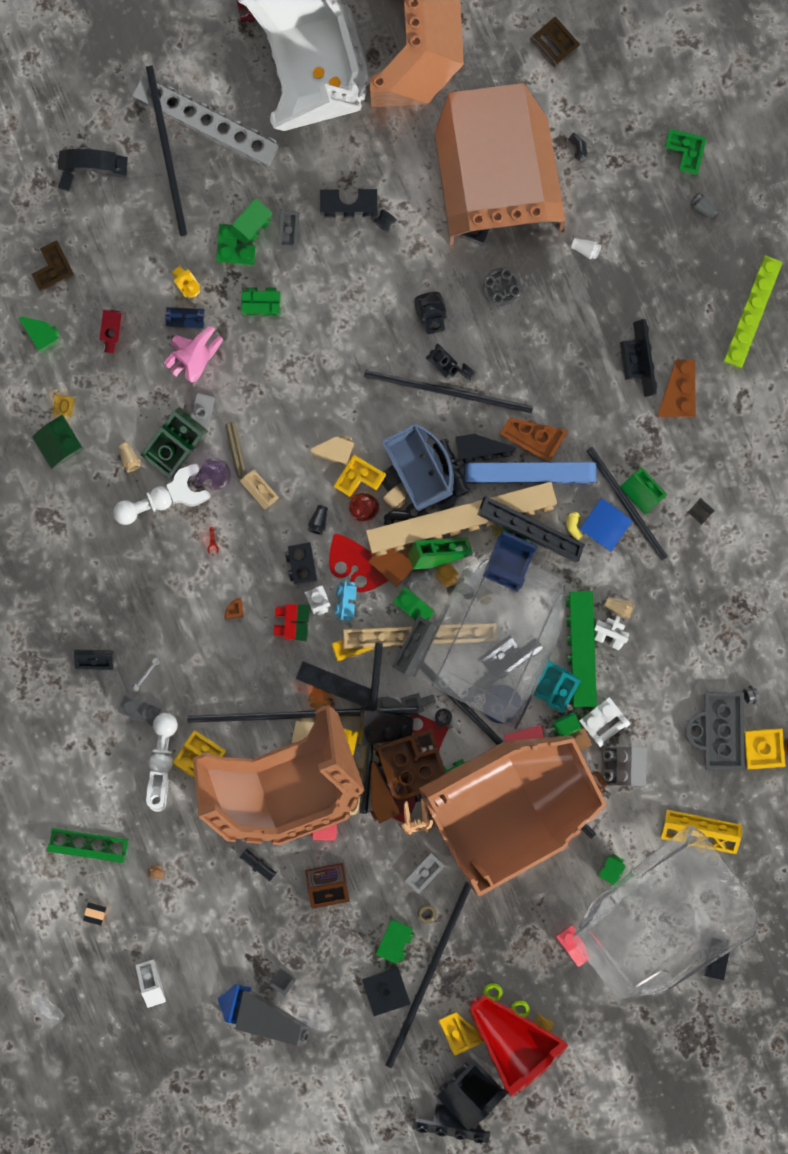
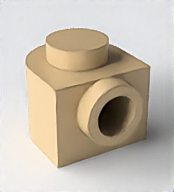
[383,486,409,510]

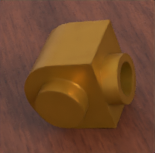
[436,563,459,587]

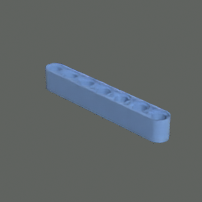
[464,462,596,484]

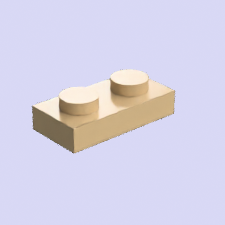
[240,470,279,509]

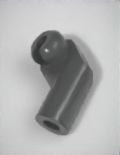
[404,569,432,589]

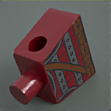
[99,309,126,354]

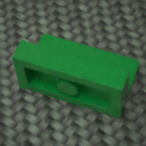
[620,467,667,514]

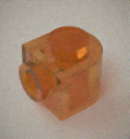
[308,687,333,709]

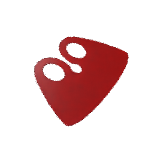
[329,534,389,592]

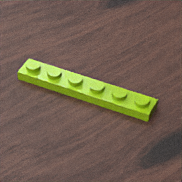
[724,255,783,369]

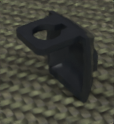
[414,291,446,334]

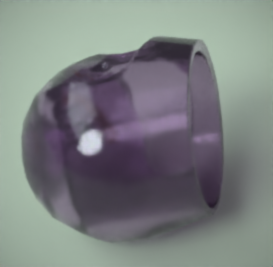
[194,458,231,490]

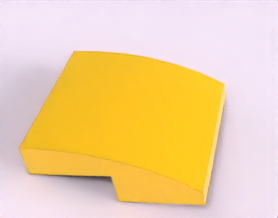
[173,730,226,779]

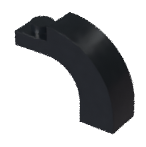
[58,149,128,177]

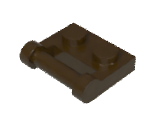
[529,16,580,68]

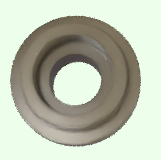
[417,904,437,924]

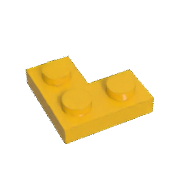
[333,455,386,498]

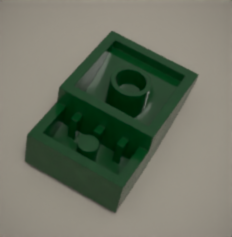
[141,407,208,479]

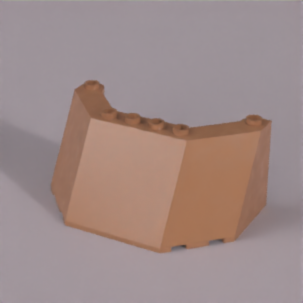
[370,0,464,107]
[193,705,364,845]

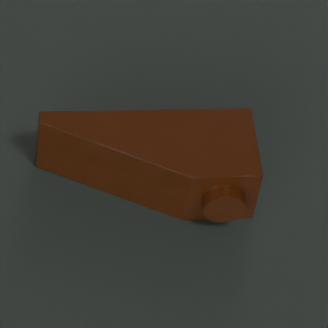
[370,761,401,824]

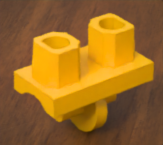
[171,266,200,298]

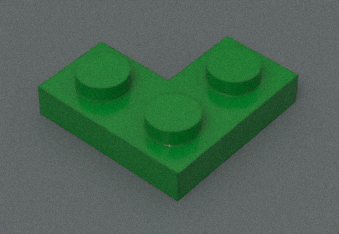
[665,129,707,175]
[216,224,256,266]

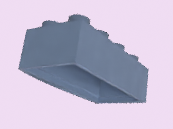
[381,423,454,512]

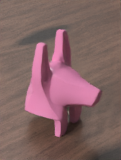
[164,326,223,382]

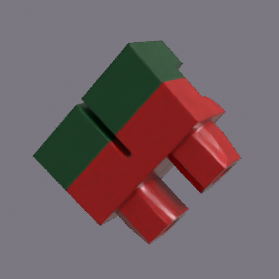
[273,604,310,642]

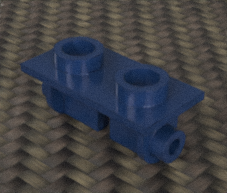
[165,307,205,328]

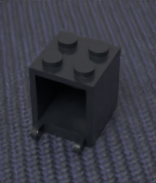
[436,1060,508,1130]

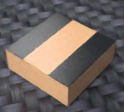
[83,902,107,926]

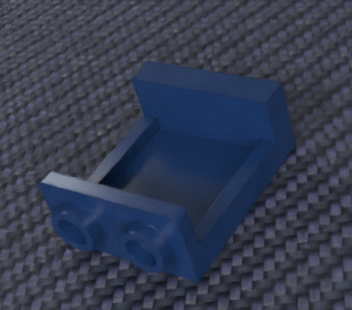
[483,531,537,592]

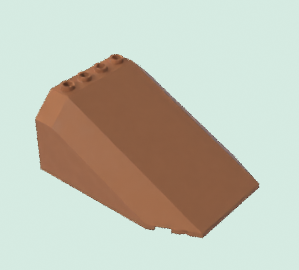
[435,83,565,245]

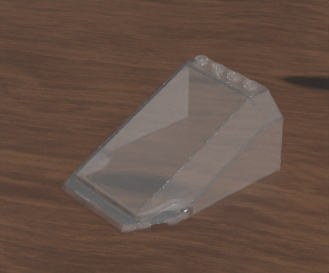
[410,549,565,729]
[572,825,759,1000]

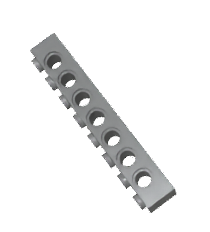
[132,76,279,168]

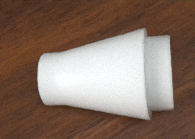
[571,238,601,260]

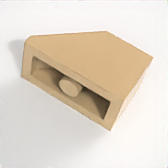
[311,435,355,466]

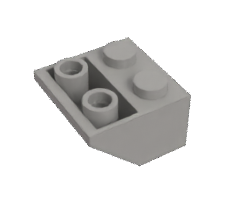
[602,747,647,786]

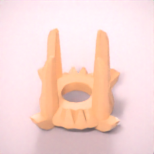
[401,799,434,834]

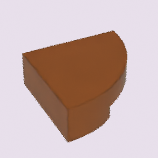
[225,598,244,619]

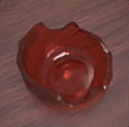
[349,493,380,522]

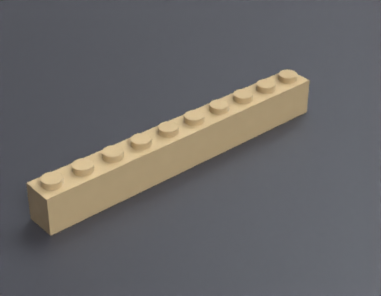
[365,482,557,557]

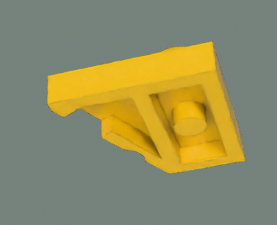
[438,1012,484,1056]

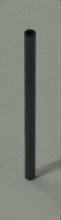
[586,446,668,561]

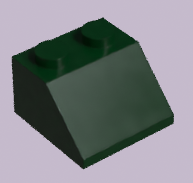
[32,415,85,469]

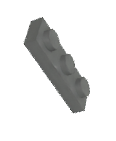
[392,616,436,676]

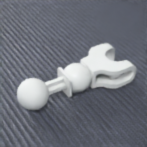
[113,464,211,525]
[146,713,178,812]

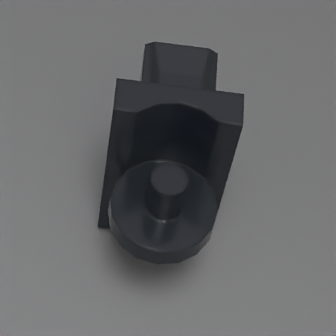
[425,343,460,378]

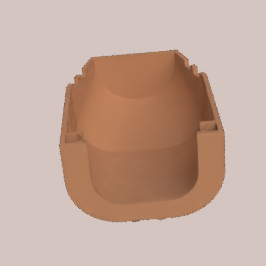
[419,735,607,897]

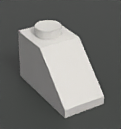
[136,959,166,1008]

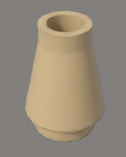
[118,442,141,472]
[605,597,635,619]

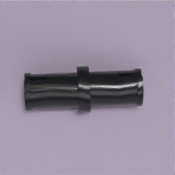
[239,848,277,882]

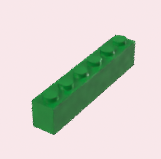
[565,591,597,708]

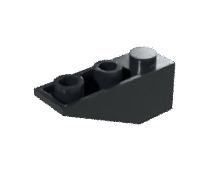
[455,434,516,464]

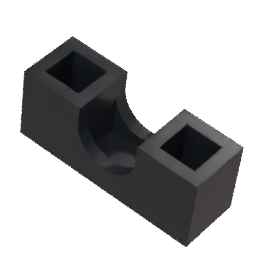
[320,189,378,219]

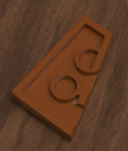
[657,360,696,417]
[499,417,568,463]

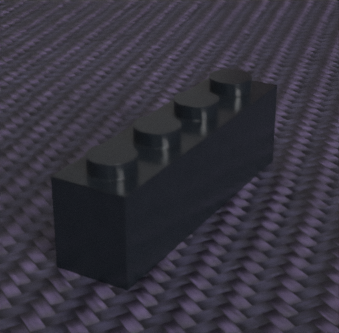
[296,661,371,708]

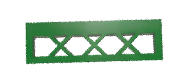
[47,828,128,863]

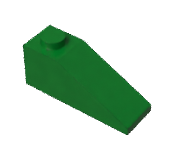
[408,537,473,569]

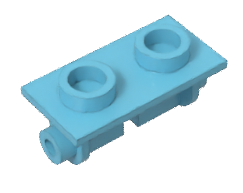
[334,581,357,621]

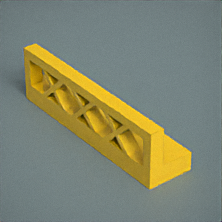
[661,810,742,854]

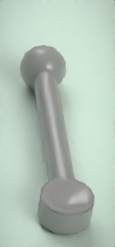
[132,658,160,691]

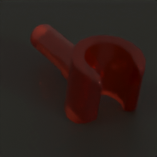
[207,527,219,554]

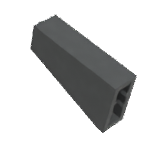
[235,991,309,1046]

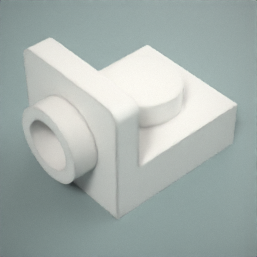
[305,585,331,616]

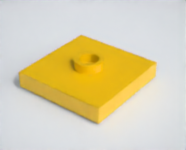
[744,728,786,769]

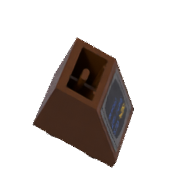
[305,863,350,909]

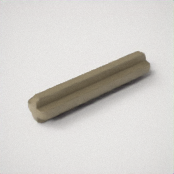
[225,422,247,478]

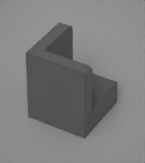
[269,968,296,996]

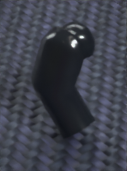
[568,132,588,161]
[383,510,409,526]

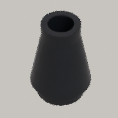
[308,505,328,535]

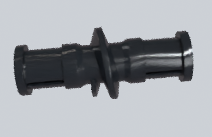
[433,439,471,498]

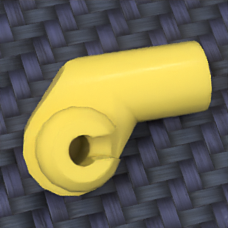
[566,512,584,541]

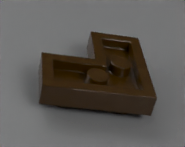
[32,240,75,292]

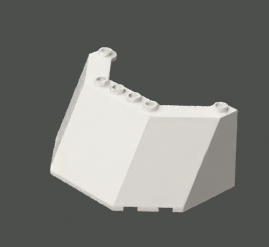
[238,0,370,131]

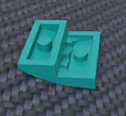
[531,659,581,713]

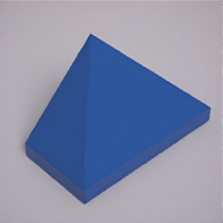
[218,984,251,1024]

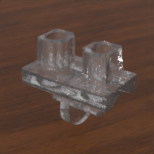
[27,991,65,1030]

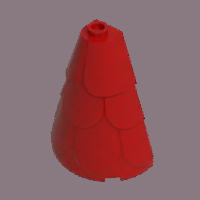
[469,995,568,1098]

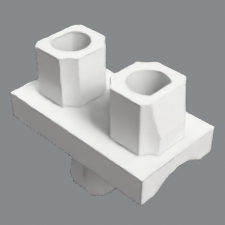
[594,616,630,650]

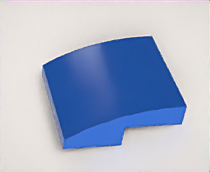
[580,498,633,552]

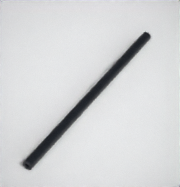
[146,65,188,236]
[364,370,533,413]
[360,642,383,814]

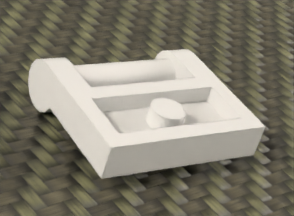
[579,697,631,748]

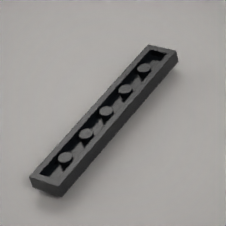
[477,496,585,563]

